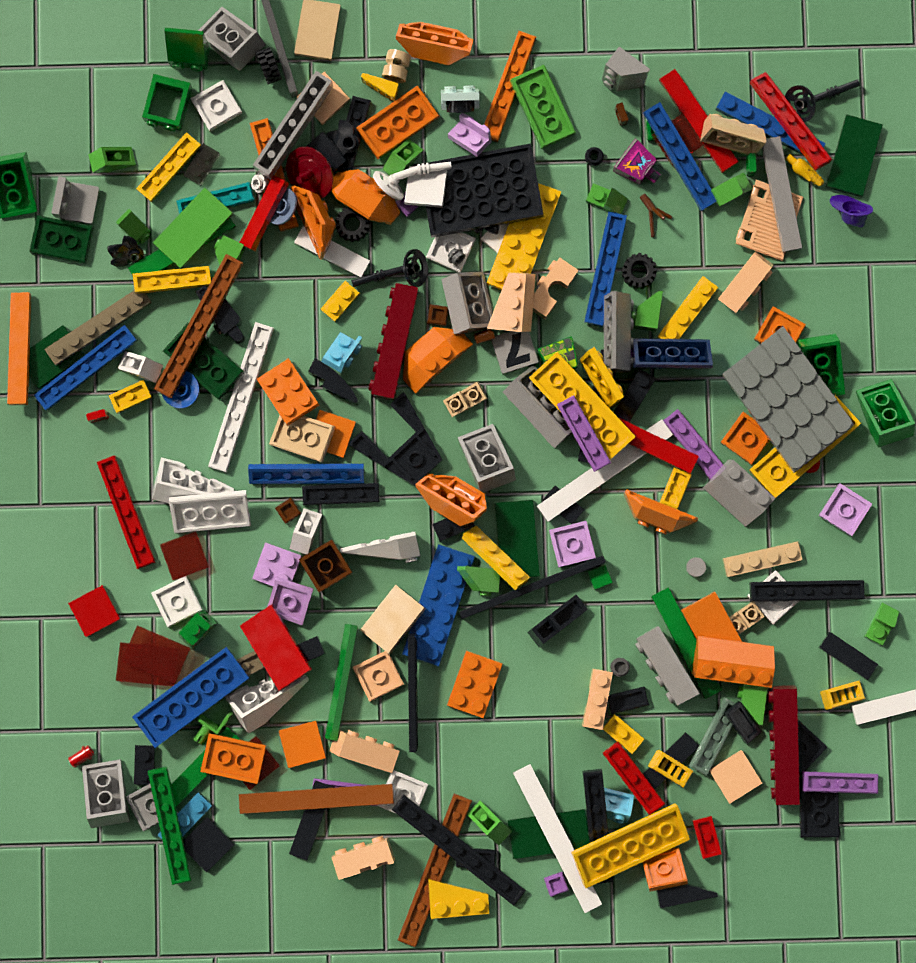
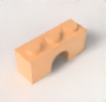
[533,258,578,319]
[582,669,613,730]

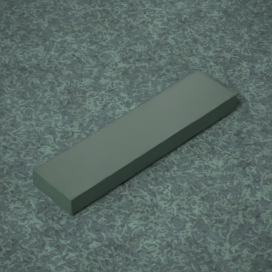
[689,697,735,776]

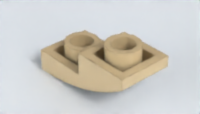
[443,382,488,417]
[729,602,765,635]

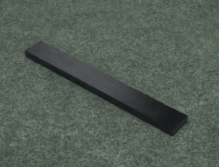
[460,556,606,619]
[391,794,526,906]

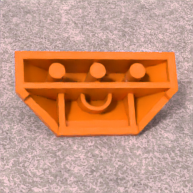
[396,22,473,65]
[331,169,400,225]
[290,185,336,260]
[403,327,473,394]
[415,473,487,526]
[624,489,698,535]

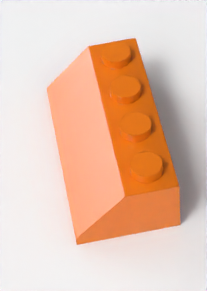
[692,636,775,688]

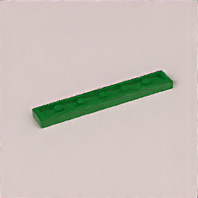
[128,218,236,276]
[651,587,722,699]
[325,624,358,741]
[158,727,241,824]
[148,766,192,885]

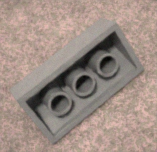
[604,291,634,373]
[503,365,572,448]
[635,626,700,705]

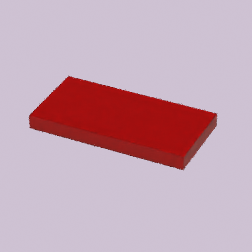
[240,605,312,691]

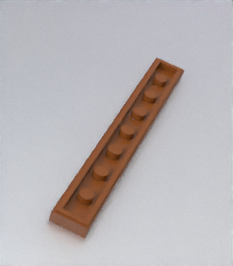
[154,254,244,398]
[239,784,394,814]
[398,793,472,947]

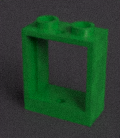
[142,74,192,132]

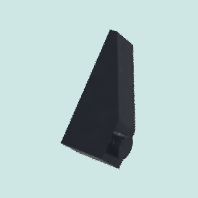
[614,369,656,422]
[656,884,718,908]

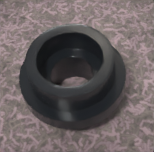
[585,147,604,166]

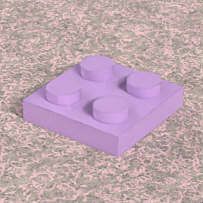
[818,483,872,536]
[549,521,596,568]
[252,543,302,586]
[268,577,314,625]

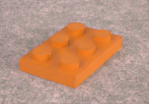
[257,358,319,426]
[447,651,503,718]
[200,733,267,784]

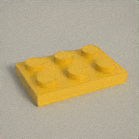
[579,347,624,408]

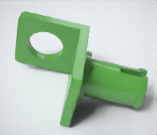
[193,712,233,745]

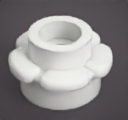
[251,174,269,193]

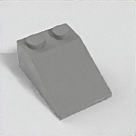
[198,7,265,71]
[458,424,516,493]
[82,759,130,828]

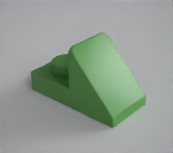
[711,172,752,207]
[586,183,628,214]
[864,602,899,645]

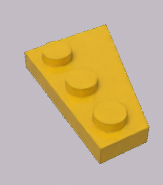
[428,879,489,919]

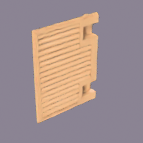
[735,180,803,261]

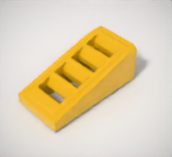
[361,73,399,101]
[820,680,865,710]
[648,750,693,788]

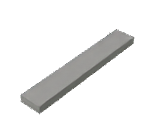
[762,136,802,252]

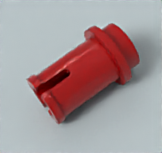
[68,745,94,768]

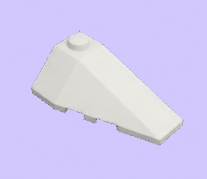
[152,457,234,503]
[340,532,420,563]
[225,675,309,734]

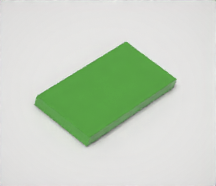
[510,65,576,149]
[153,188,233,269]

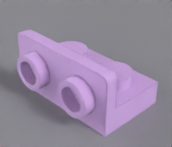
[448,113,492,157]

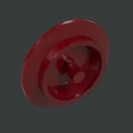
[286,147,334,198]

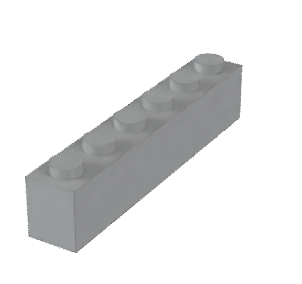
[253,71,333,180]

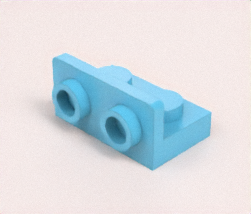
[321,332,362,373]
[604,788,634,824]

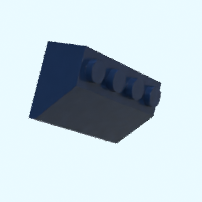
[632,339,713,370]

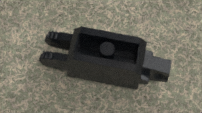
[196,285,245,344]

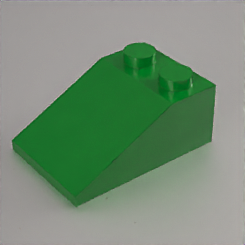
[164,28,210,72]
[0,152,38,219]
[798,334,845,396]
[856,379,915,448]

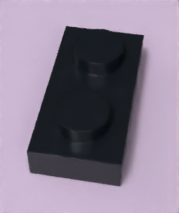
[432,518,475,542]
[134,745,155,785]

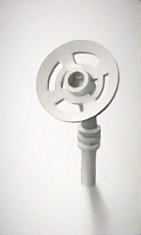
[373,162,452,200]

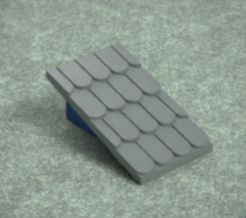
[722,326,854,473]

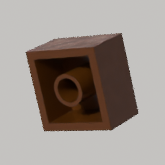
[299,539,353,593]

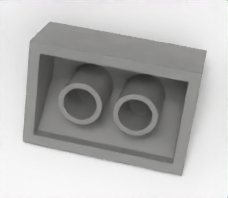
[602,47,650,91]
[441,272,493,334]
[703,460,775,527]

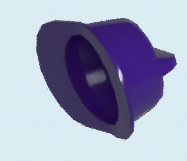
[830,195,873,228]

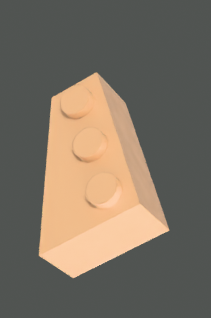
[718,251,773,313]
[487,273,536,332]
[329,730,399,773]
[332,835,395,880]

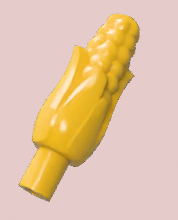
[785,154,824,186]

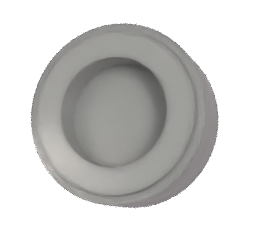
[686,558,706,577]

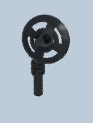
[785,79,860,123]
[351,249,428,287]

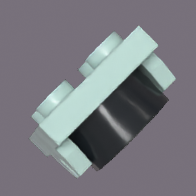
[441,85,479,113]

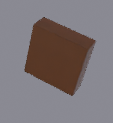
[614,102,628,126]
[427,304,448,326]
[473,329,495,344]
[275,498,302,524]

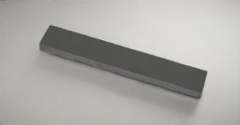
[261,0,298,98]

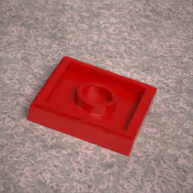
[68,585,121,637]

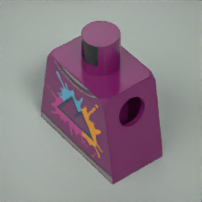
[613,138,661,185]

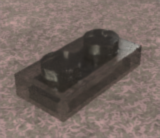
[184,143,220,186]

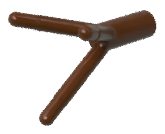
[640,194,672,238]

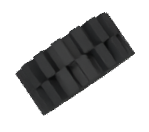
[256,47,282,85]
[335,207,370,242]
[622,253,657,289]

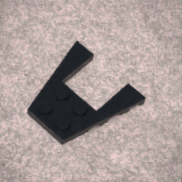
[348,392,442,487]

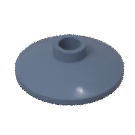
[270,188,297,225]

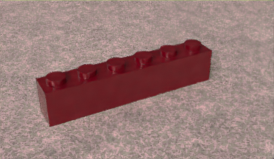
[369,283,419,401]
[768,685,800,805]

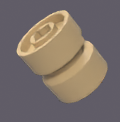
[382,49,411,83]

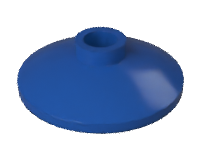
[162,371,199,408]

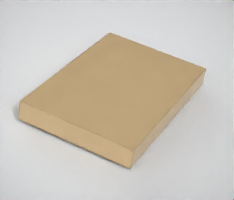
[294,0,341,61]
[269,415,336,463]
[360,585,426,654]

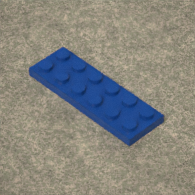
[402,544,475,666]
[132,647,250,748]

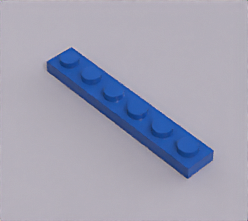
[715,92,826,155]
[643,102,717,211]
[584,211,627,327]
[34,325,137,411]
[248,464,364,484]

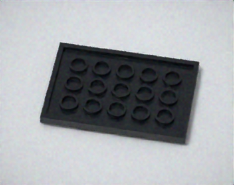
[420,143,544,238]

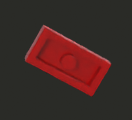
[692,816,722,859]

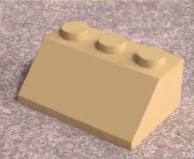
[700,114,766,155]

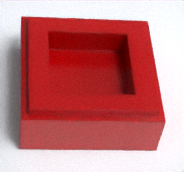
[86,409,109,423]

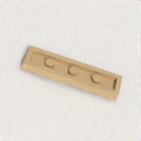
[723,541,802,577]

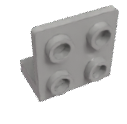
[51,176,100,224]

